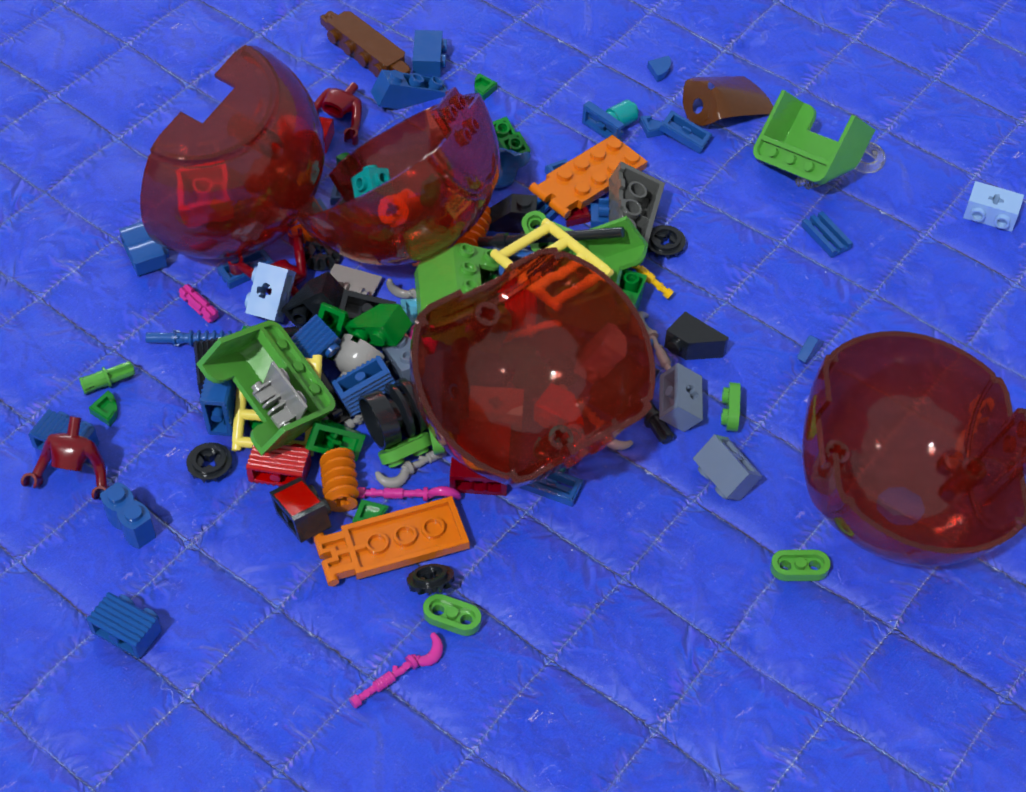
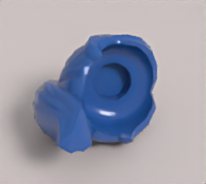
[480,148,531,188]

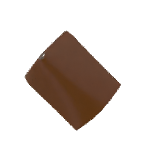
[683,76,773,126]

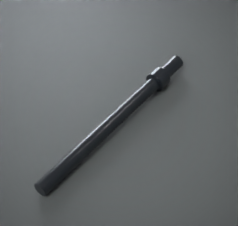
[477,227,625,249]

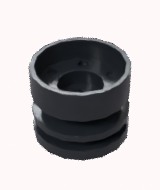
[359,378,428,450]

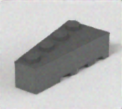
[609,162,665,271]

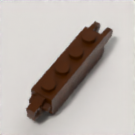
[320,11,410,78]

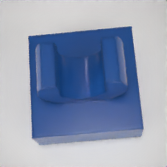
[590,198,609,228]

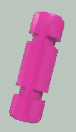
[179,284,219,323]

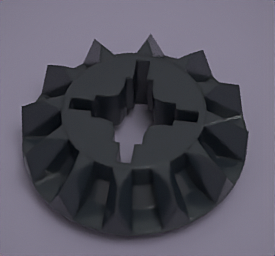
[648,225,686,259]
[303,237,342,271]
[186,442,232,483]
[407,564,455,595]

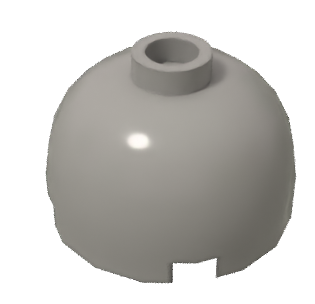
[334,334,389,377]

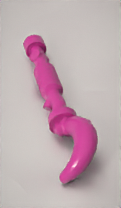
[358,486,461,501]
[349,632,443,709]

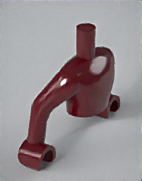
[290,82,362,145]
[228,228,307,298]
[21,416,110,500]

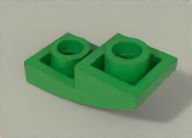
[484,116,531,153]

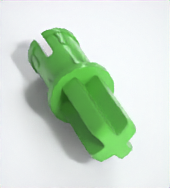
[79,361,135,394]

